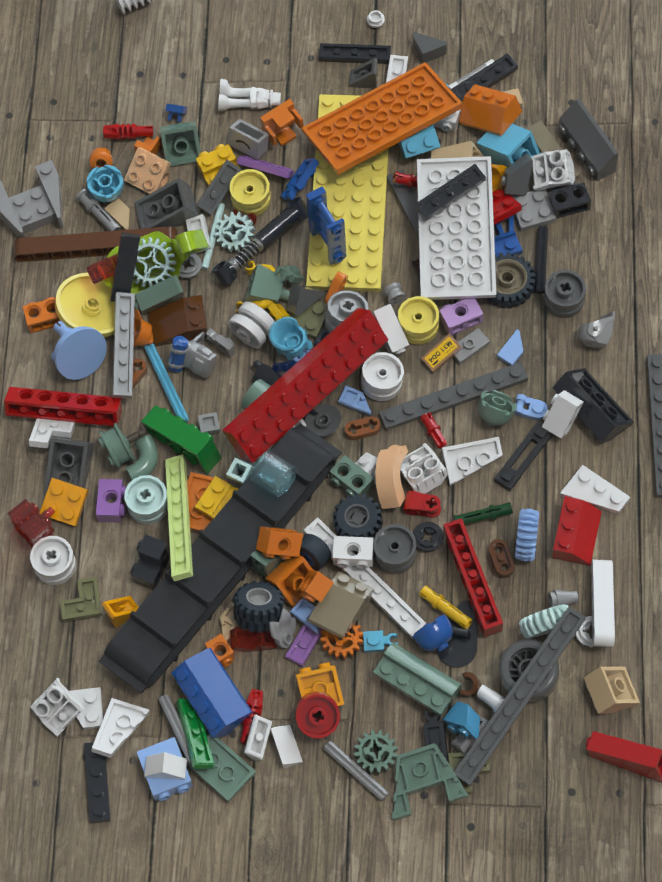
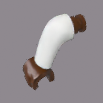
[460,672,510,733]

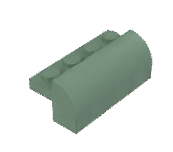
[373,643,462,717]

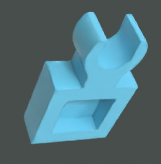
[363,630,398,653]

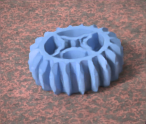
[515,509,539,562]

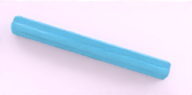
[144,343,189,422]

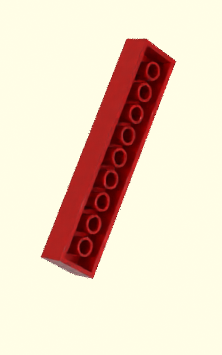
[222,308,389,463]

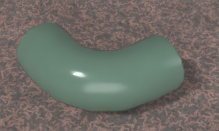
[125,435,159,481]

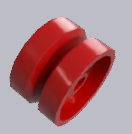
[295,691,340,738]

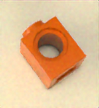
[205,633,235,667]

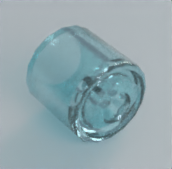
[250,451,296,497]

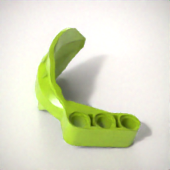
[101,229,209,294]

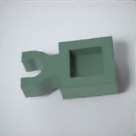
[274,265,304,284]

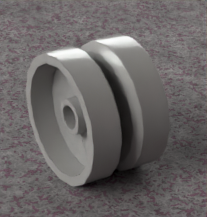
[325,291,369,333]

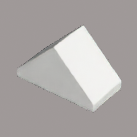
[144,752,187,780]

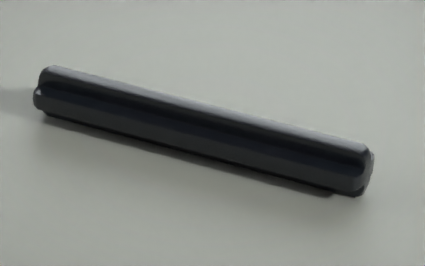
[534,226,548,294]

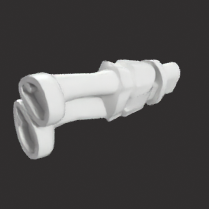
[218,79,281,111]

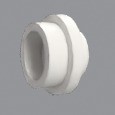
[367,10,385,28]

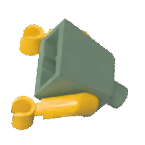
[235,261,290,314]

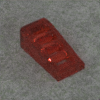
[86,254,117,284]

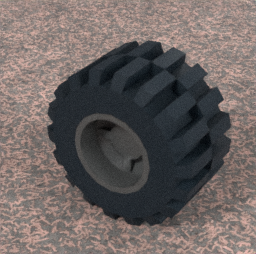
[333,493,383,538]

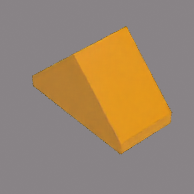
[102,596,139,628]

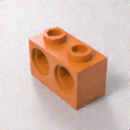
[22,297,61,334]
[297,570,334,603]

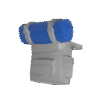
[168,332,217,379]

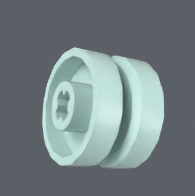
[124,475,168,524]

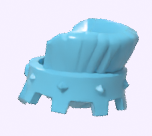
[269,317,313,360]

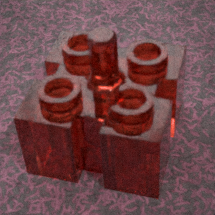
[7,499,55,548]

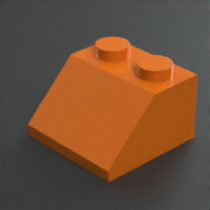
[265,555,313,609]

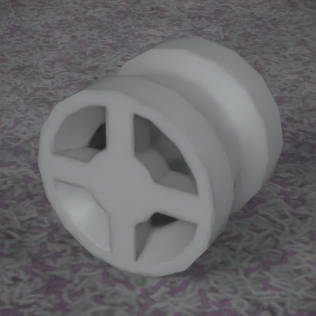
[383,282,406,305]

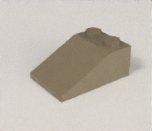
[308,571,373,639]

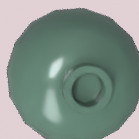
[478,390,517,426]

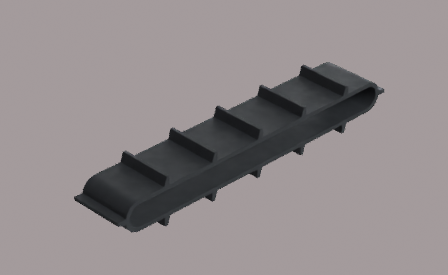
[99,423,342,693]

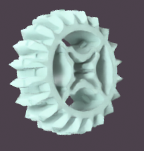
[133,237,176,287]
[519,604,568,639]

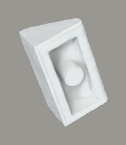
[244,715,272,761]
[271,725,303,769]

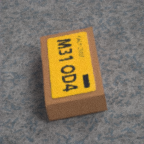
[421,333,462,373]

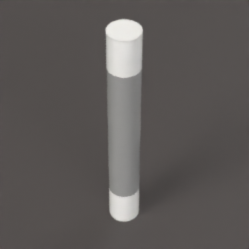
[449,59,494,89]

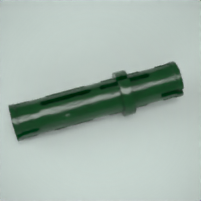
[453,502,513,525]

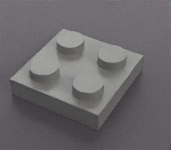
[512,189,556,231]

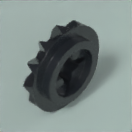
[413,522,444,552]

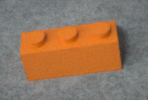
[459,84,522,136]

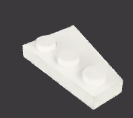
[442,437,503,486]

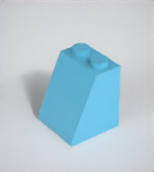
[477,124,540,167]

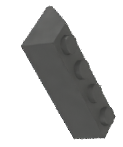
[558,99,618,181]

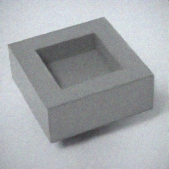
[198,412,220,434]

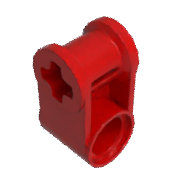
[403,491,441,518]

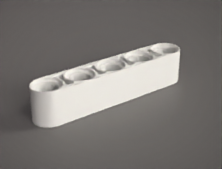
[591,559,615,647]

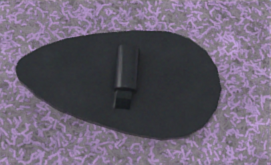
[437,601,478,668]

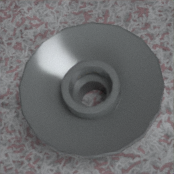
[305,404,342,437]

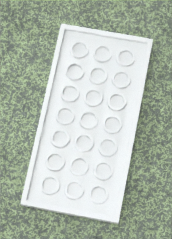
[417,156,496,300]

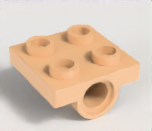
[124,147,171,194]

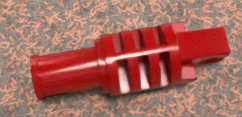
[103,123,153,140]
[239,689,264,745]

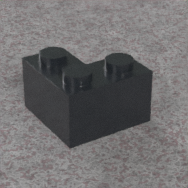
[130,534,170,590]

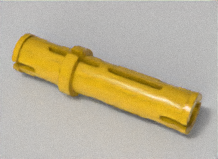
[419,585,473,629]

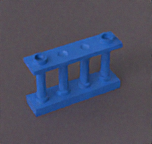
[306,186,347,265]

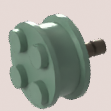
[98,423,146,469]

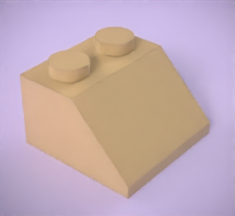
[584,667,640,714]

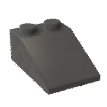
[134,178,199,229]
[44,437,94,495]

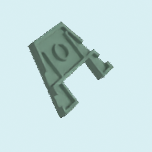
[392,743,468,821]

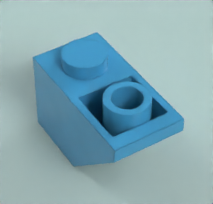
[443,701,480,739]

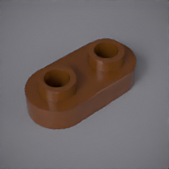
[489,539,515,578]

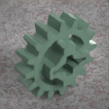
[354,730,398,774]

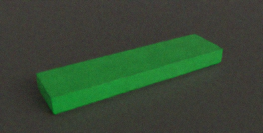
[176,699,214,769]

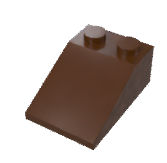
[148,295,208,347]

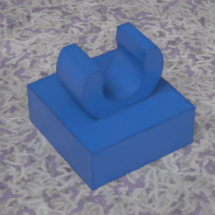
[165,103,187,122]

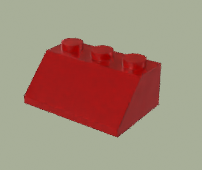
[552,496,602,566]

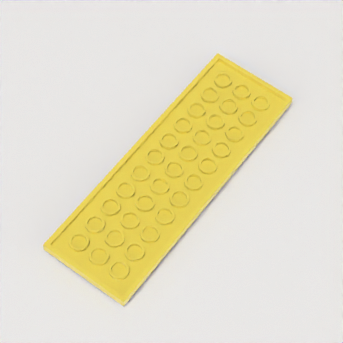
[306,94,389,292]

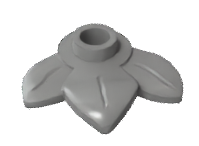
[269,609,296,648]

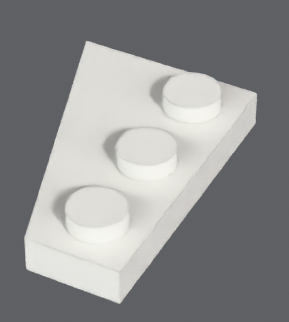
[560,465,630,514]
[92,698,150,758]

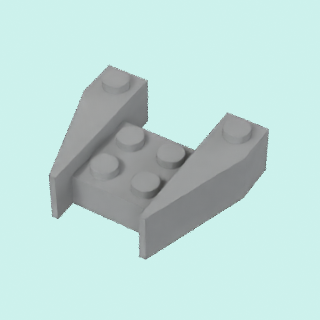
[0,160,63,238]

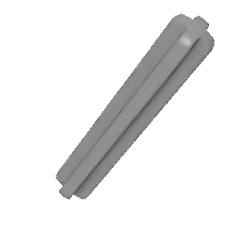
[159,695,192,764]
[324,741,389,801]

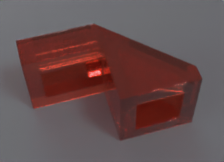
[230,628,277,652]

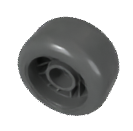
[499,639,559,703]

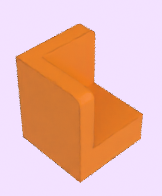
[134,136,163,155]

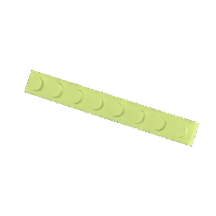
[165,454,193,581]

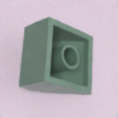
[160,121,201,166]

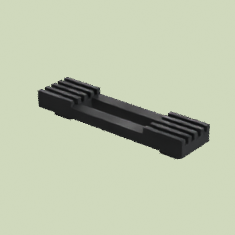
[494,421,554,491]

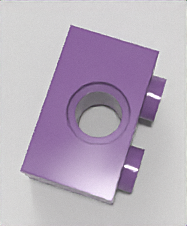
[96,479,127,523]

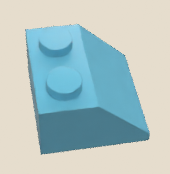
[399,124,441,159]

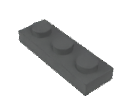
[196,159,242,215]

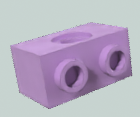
[439,298,483,335]

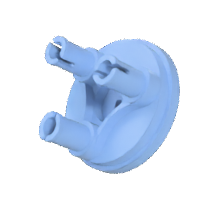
[51,321,107,380]

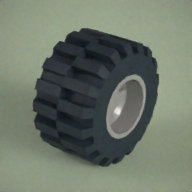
[233,581,284,633]

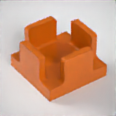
[260,99,304,146]

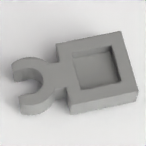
[205,328,235,358]

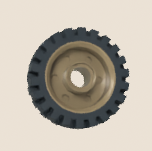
[487,252,535,309]

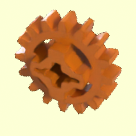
[320,622,363,660]

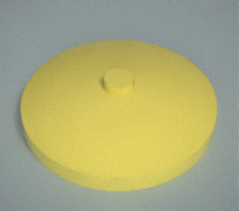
[55,273,115,337]

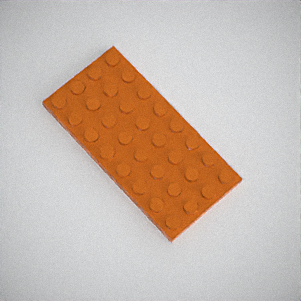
[302,62,463,175]

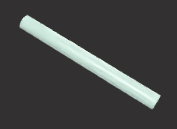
[201,203,225,270]

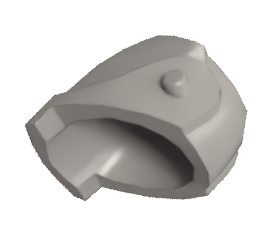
[578,311,615,348]

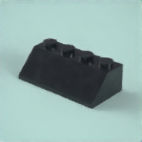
[553,368,634,442]

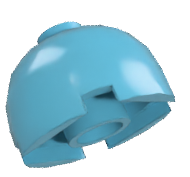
[87,165,124,202]

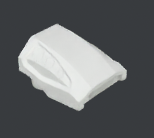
[531,149,575,191]
[400,443,448,494]
[30,678,84,737]

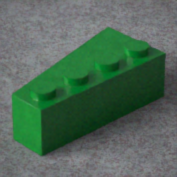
[141,405,221,475]

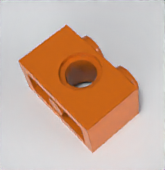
[256,526,303,559]

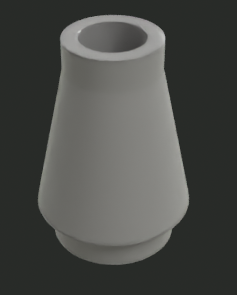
[548,590,578,608]

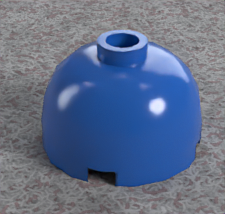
[412,615,453,652]

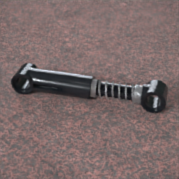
[212,197,308,286]

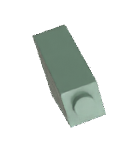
[134,275,183,315]

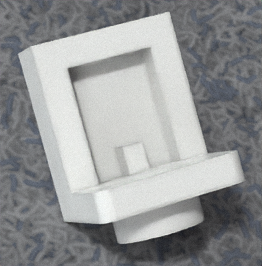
[356,452,377,484]

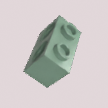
[329,455,374,497]

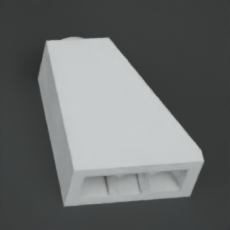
[371,304,409,355]

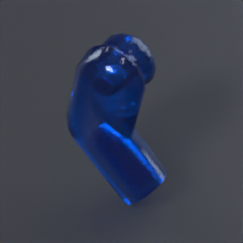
[273,360,296,372]

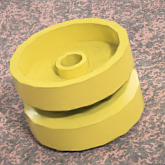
[230,169,271,217]
[398,296,439,345]

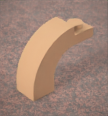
[375,445,408,509]

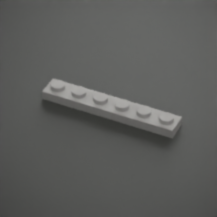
[112,292,135,399]

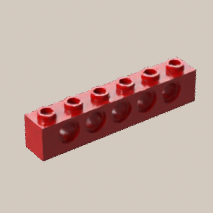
[4,387,122,426]
[443,518,503,637]

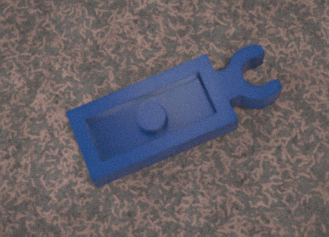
[281,158,319,201]

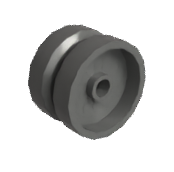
[544,270,586,318]
[373,524,416,574]

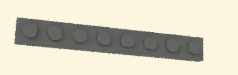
[647,354,662,498]
[379,362,528,431]

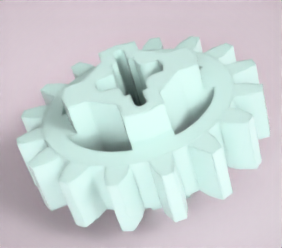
[215,212,255,252]

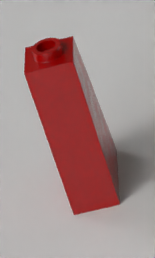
[586,731,662,783]

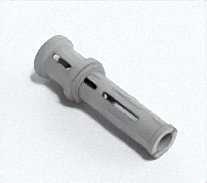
[76,188,121,231]

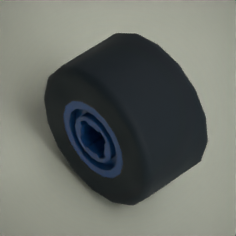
[299,534,331,571]

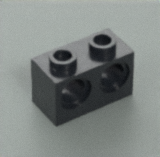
[549,182,591,219]

